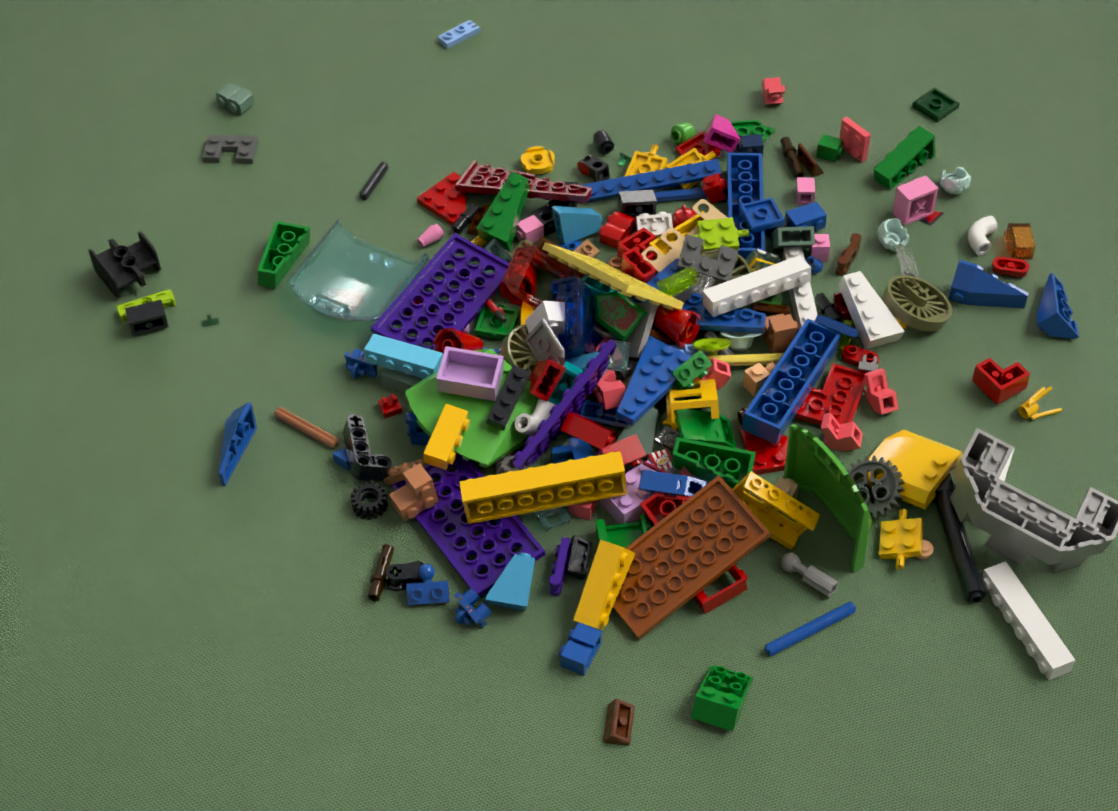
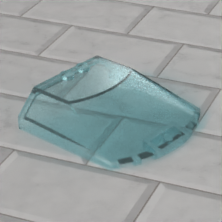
[288,220,429,322]

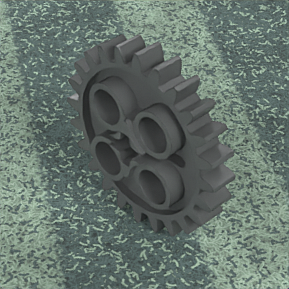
[846,455,905,520]

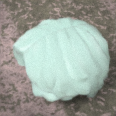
[940,167,971,195]
[877,219,909,252]

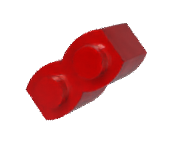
[599,211,635,249]
[620,248,655,283]

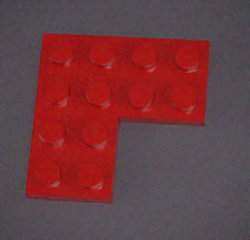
[794,364,866,426]

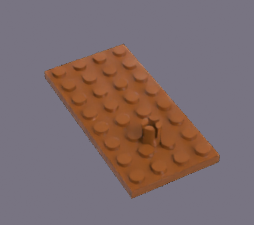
[613,475,771,640]

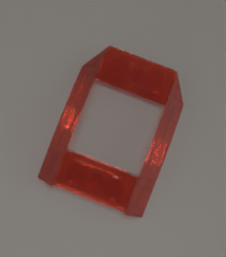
[502,246,586,309]

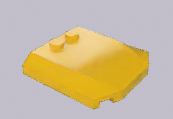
[863,430,962,509]

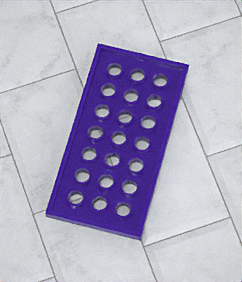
[371,233,515,350]
[392,451,546,597]

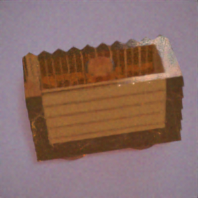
[1004,223,1035,260]

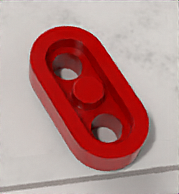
[992,257,1029,277]
[842,345,879,367]

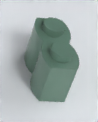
[216,83,255,114]

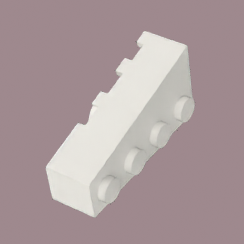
[838,271,905,350]

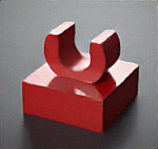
[378,394,403,419]

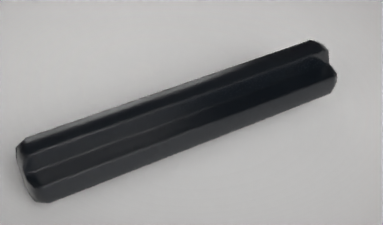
[359,162,389,200]

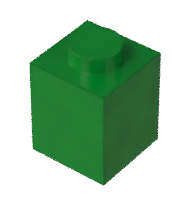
[816,134,844,162]

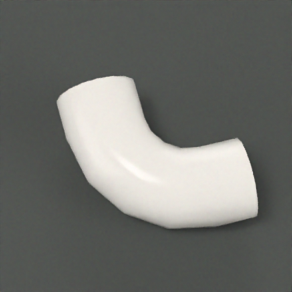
[968,215,997,256]
[515,399,555,435]

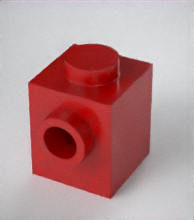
[703,173,727,204]

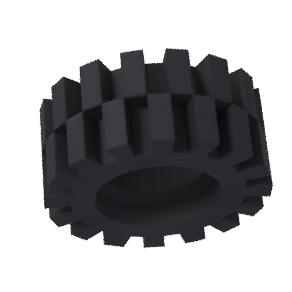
[351,482,388,520]

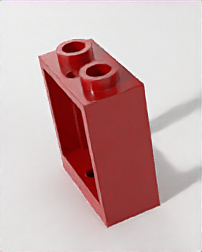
[561,412,618,449]
[693,563,748,614]

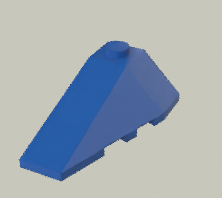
[948,260,1029,308]
[1037,273,1079,339]
[218,403,257,486]

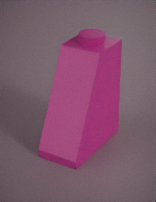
[703,114,741,153]

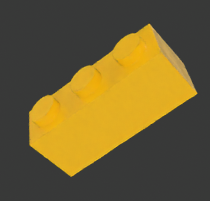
[424,404,470,470]

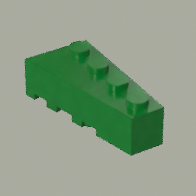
[874,126,936,189]
[477,171,530,252]
[258,221,310,289]
[672,437,756,492]

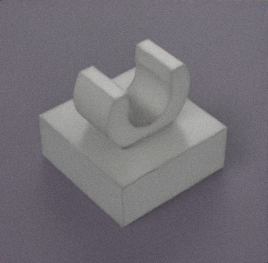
[858,355,879,373]

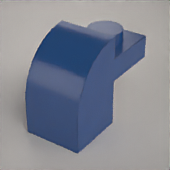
[551,438,594,464]

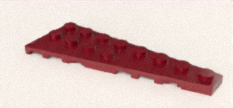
[455,161,592,203]

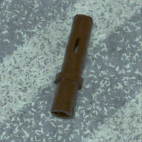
[780,136,805,179]
[368,544,394,602]

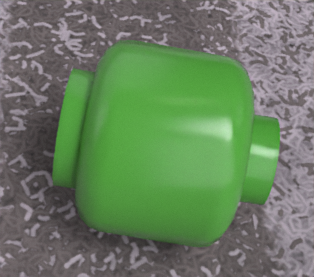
[670,122,695,146]

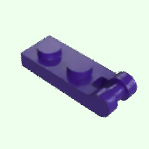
[549,537,570,596]

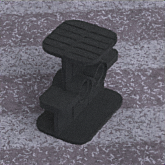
[88,232,161,299]

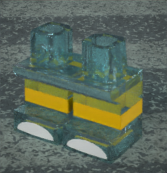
[745,248,781,273]

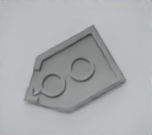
[524,318,565,366]

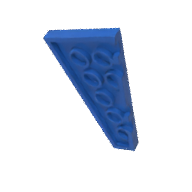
[653,288,766,333]
[616,336,691,426]

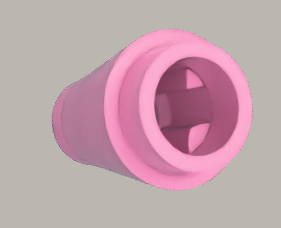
[417,224,444,247]

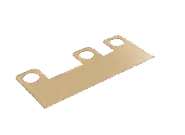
[641,199,735,272]

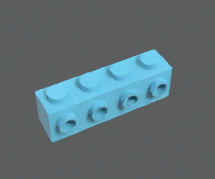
[364,334,443,379]

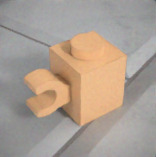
[743,362,776,397]

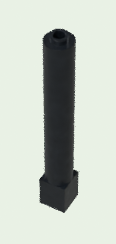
[932,473,986,603]

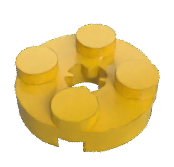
[521,146,555,174]

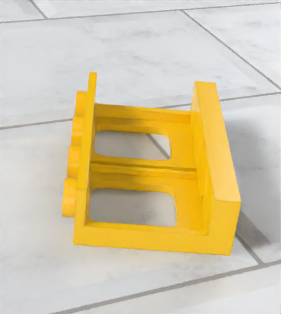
[666,379,720,423]
[732,471,820,550]

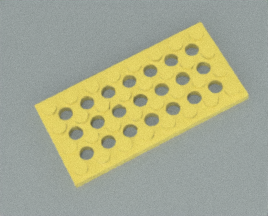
[542,242,684,310]

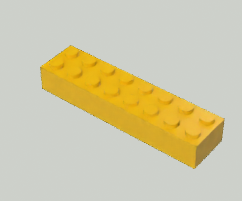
[460,451,628,524]

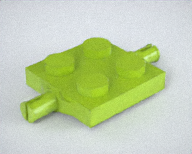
[691,217,749,252]

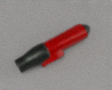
[486,299,507,323]

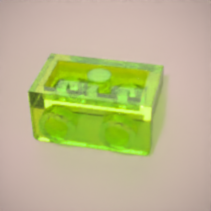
[657,267,698,296]

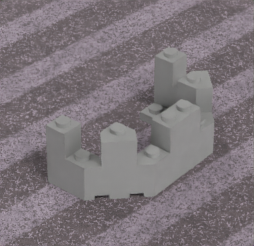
[950,428,1118,572]

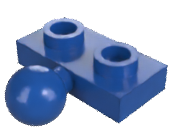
[406,564,450,605]

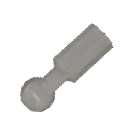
[781,553,839,597]

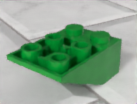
[674,409,737,448]
[691,665,753,731]

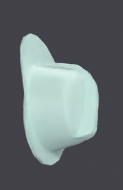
[720,330,765,351]

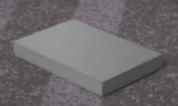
[619,303,658,359]

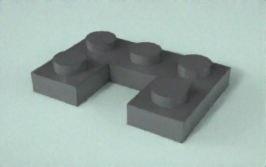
[202,135,259,164]
[676,234,739,283]

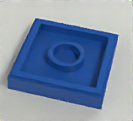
[739,198,785,233]
[815,315,861,338]

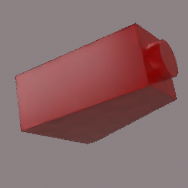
[529,359,566,401]

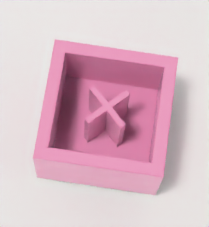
[892,176,938,226]

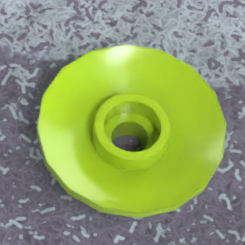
[693,338,731,356]

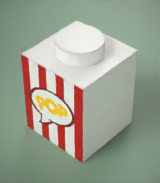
[648,449,676,474]

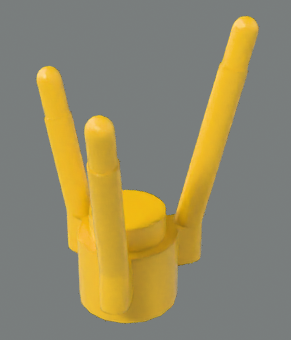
[1018,386,1062,421]

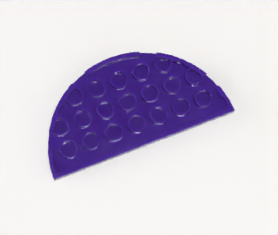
[513,339,616,470]

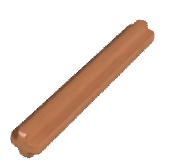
[274,407,338,448]

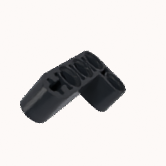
[343,414,392,481]

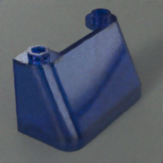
[550,276,595,359]

